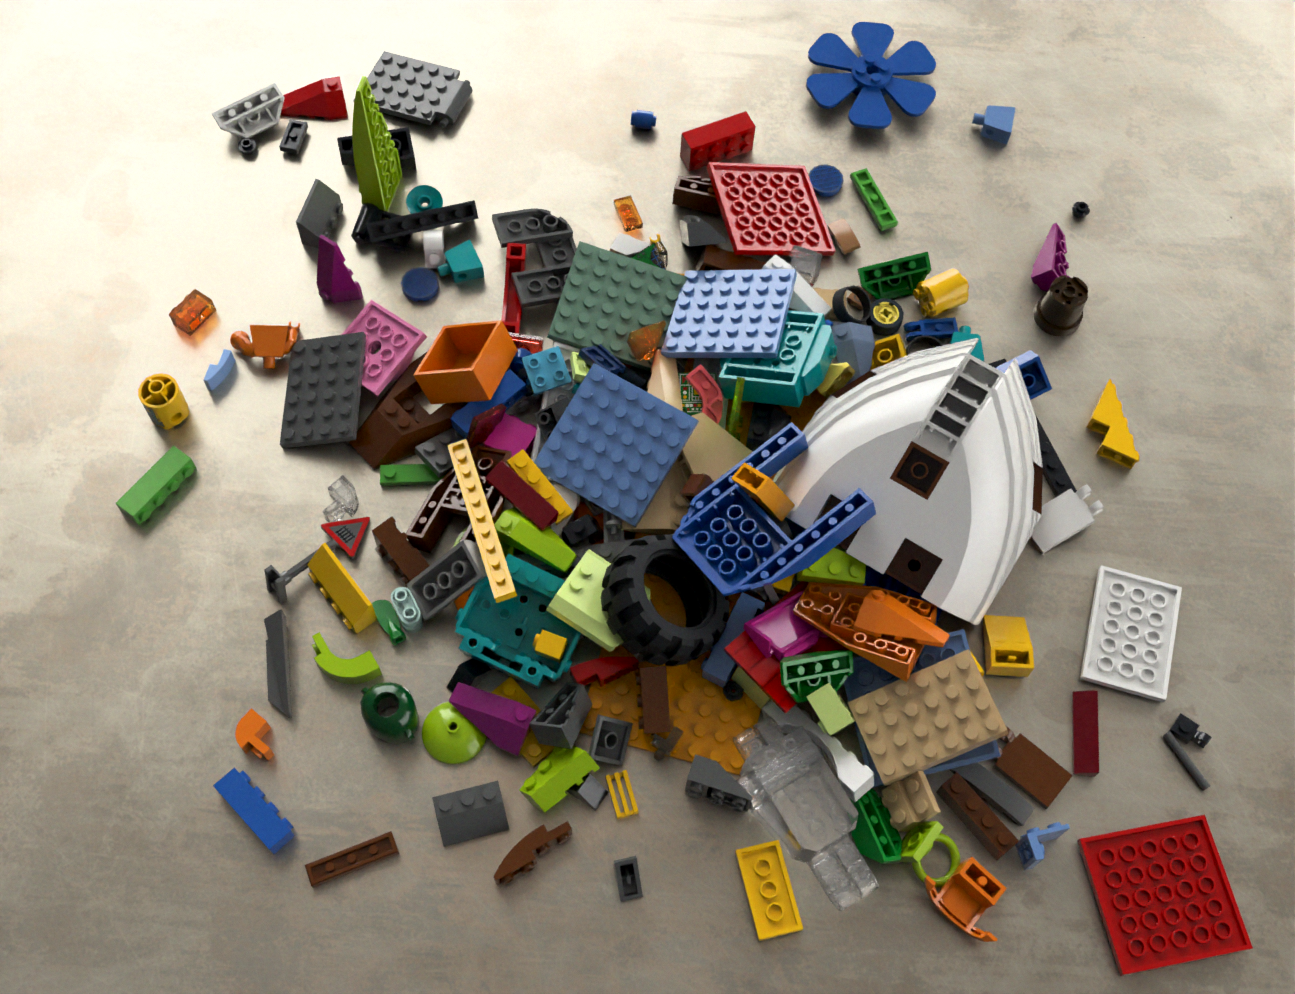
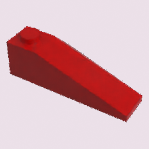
[281,76,348,120]

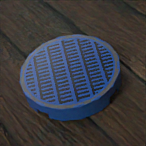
[808,164,844,197]
[401,267,439,302]

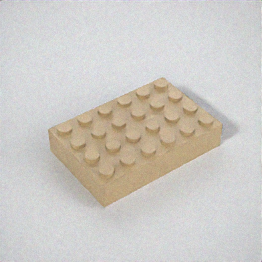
[847,649,1009,787]

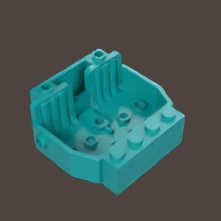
[719,310,837,407]
[455,554,581,690]

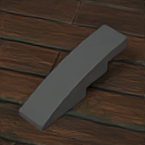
[949,762,1035,826]

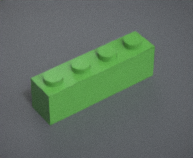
[116,446,196,525]

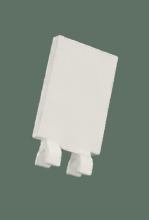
[1030,484,1104,554]

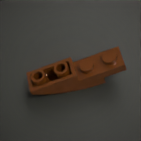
[494,821,572,885]

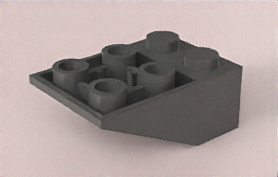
[685,754,752,812]

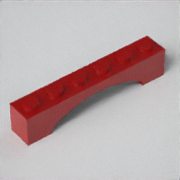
[501,243,526,348]

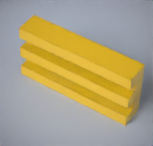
[605,770,639,820]

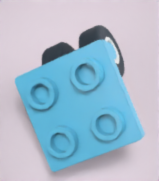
[517,346,571,397]

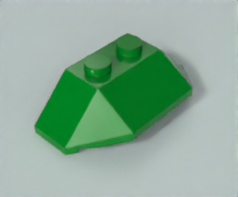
[857,252,932,300]
[780,650,854,703]
[842,788,902,864]

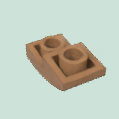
[827,218,861,254]

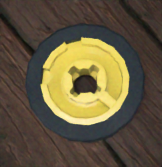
[866,298,904,336]

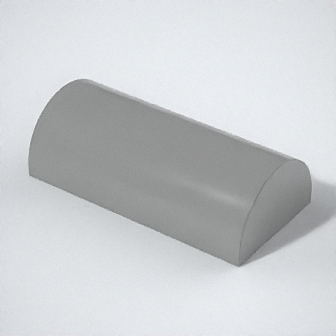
[406,540,487,620]

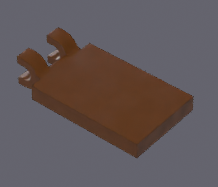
[993,726,1073,809]

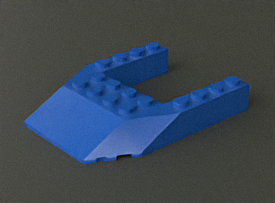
[672,422,876,596]

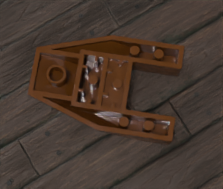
[349,352,468,470]
[405,445,512,553]

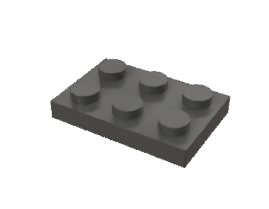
[414,427,484,478]

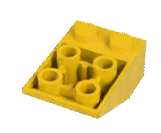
[983,615,1034,677]

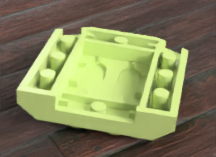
[546,549,651,652]

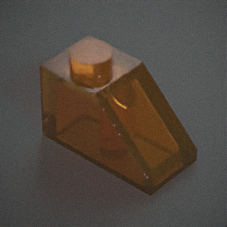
[627,320,666,361]

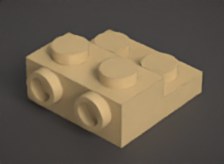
[881,771,941,832]

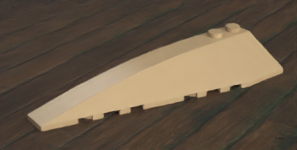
[622,349,688,535]

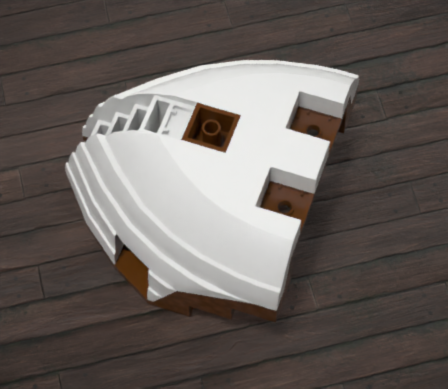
[772,338,1043,625]

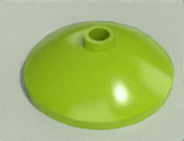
[422,701,487,764]

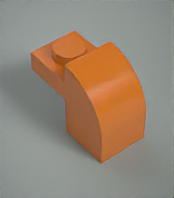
[235,708,274,761]

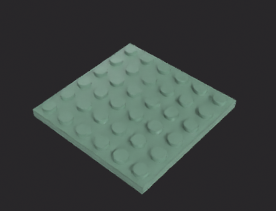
[547,241,687,372]

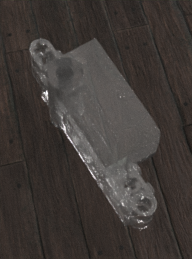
[733,716,879,911]

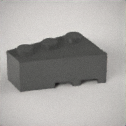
[529,682,592,749]

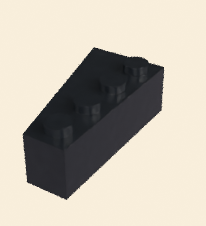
[337,127,416,169]

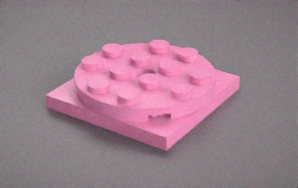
[342,300,427,397]

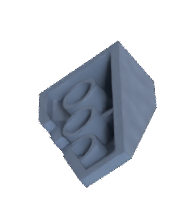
[831,322,875,386]

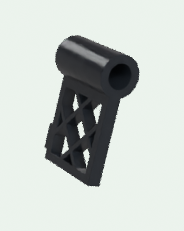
[351,203,411,253]

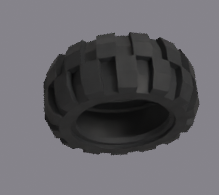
[601,534,730,666]

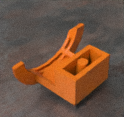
[924,857,1007,942]

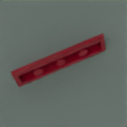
[485,461,559,531]
[1072,690,1099,777]

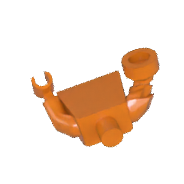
[230,321,300,369]

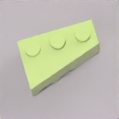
[806,683,856,735]

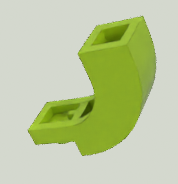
[312,632,382,684]

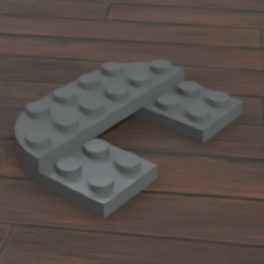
[492,208,577,308]

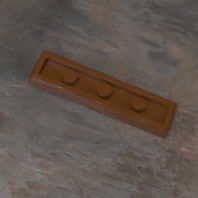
[305,831,399,888]

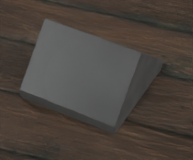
[588,714,633,766]

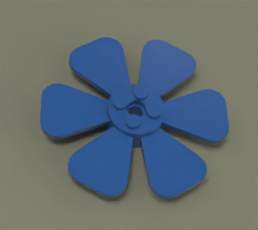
[806,22,936,129]

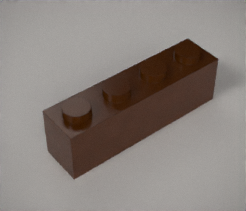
[936,772,1019,861]

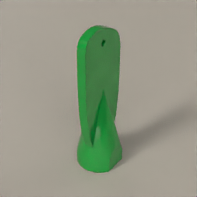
[372,600,406,645]

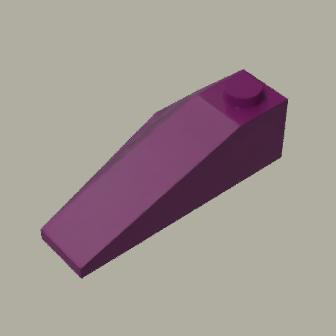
[316,234,363,303]

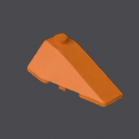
[853,590,950,648]

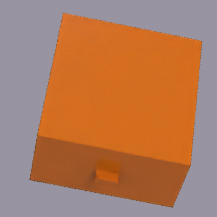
[414,320,518,404]

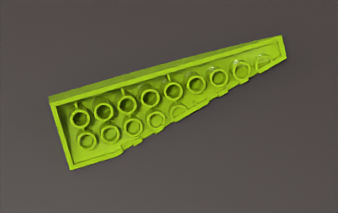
[352,76,402,212]

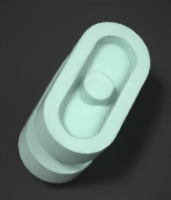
[391,587,423,633]

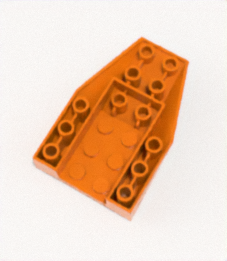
[793,582,937,682]

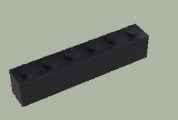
[363,200,479,243]

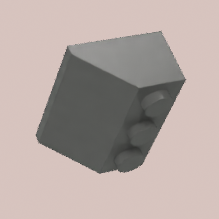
[296,178,343,248]
[680,215,726,246]
[432,781,509,847]

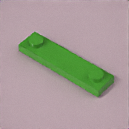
[850,168,898,231]
[380,464,445,486]

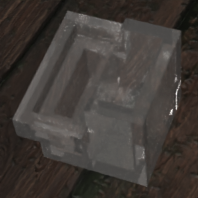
[789,245,822,287]

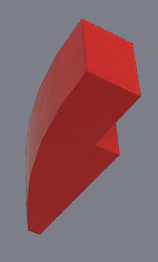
[569,657,639,687]

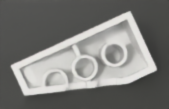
[762,254,831,317]

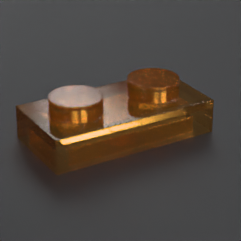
[614,195,643,232]

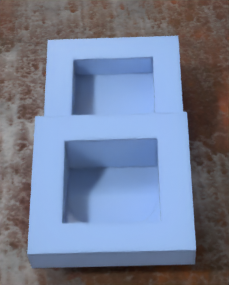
[203,349,236,391]

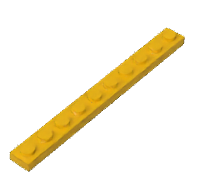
[447,439,517,603]

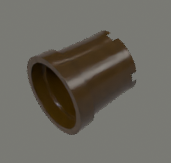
[1033,275,1088,337]

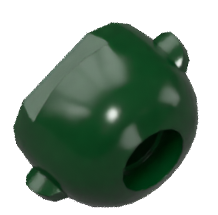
[360,682,419,744]

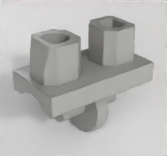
[603,510,625,543]

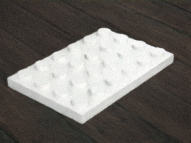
[1080,565,1182,702]

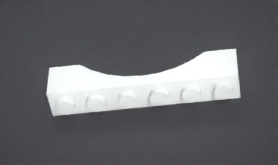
[762,700,874,802]

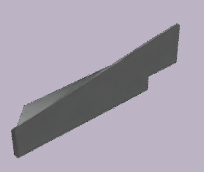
[264,610,292,718]

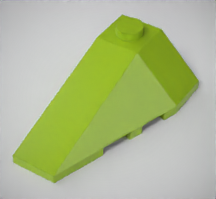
[494,507,577,573]

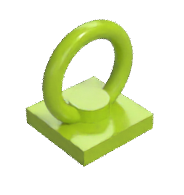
[898,821,960,887]

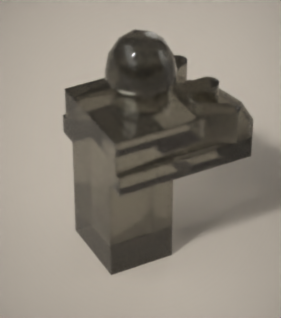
[650,726,684,761]

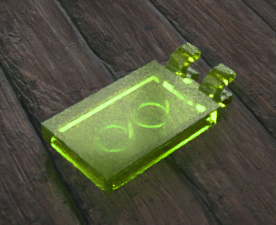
[727,377,745,442]

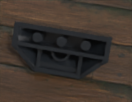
[746,402,791,452]

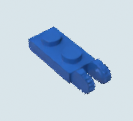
[903,317,959,341]

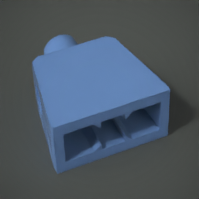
[972,105,1015,144]

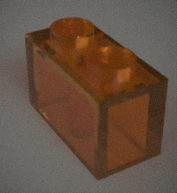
[169,289,216,336]

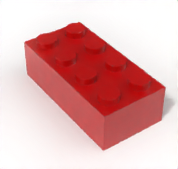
[680,111,756,172]

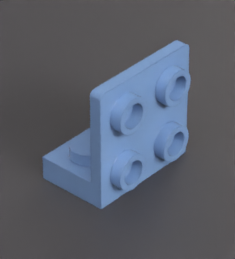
[1015,822,1070,870]

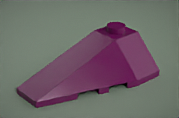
[1031,223,1070,291]
[449,682,536,756]

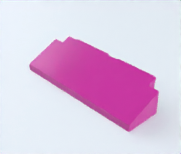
[743,589,829,661]

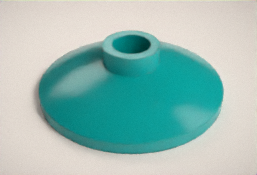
[406,185,443,214]

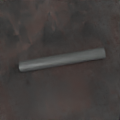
[1163,731,1210,791]

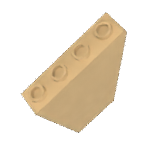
[676,412,752,482]

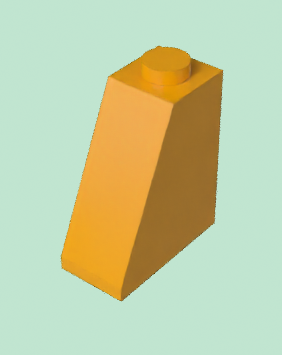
[731,462,795,521]

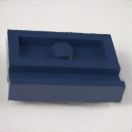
[578,344,626,375]

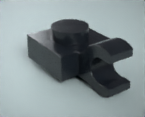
[1168,713,1212,748]

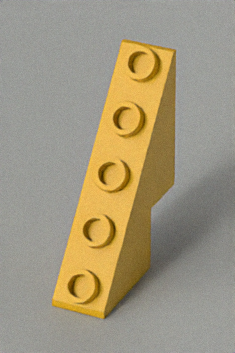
[1086,379,1140,469]

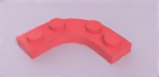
[685,364,723,424]

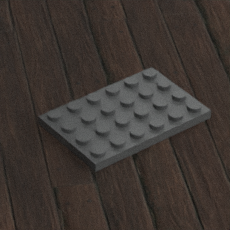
[280,332,366,448]

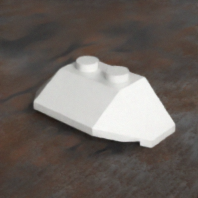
[211,83,284,139]

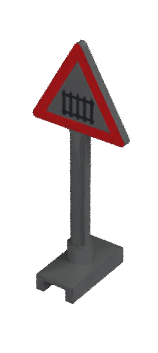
[264,517,370,604]

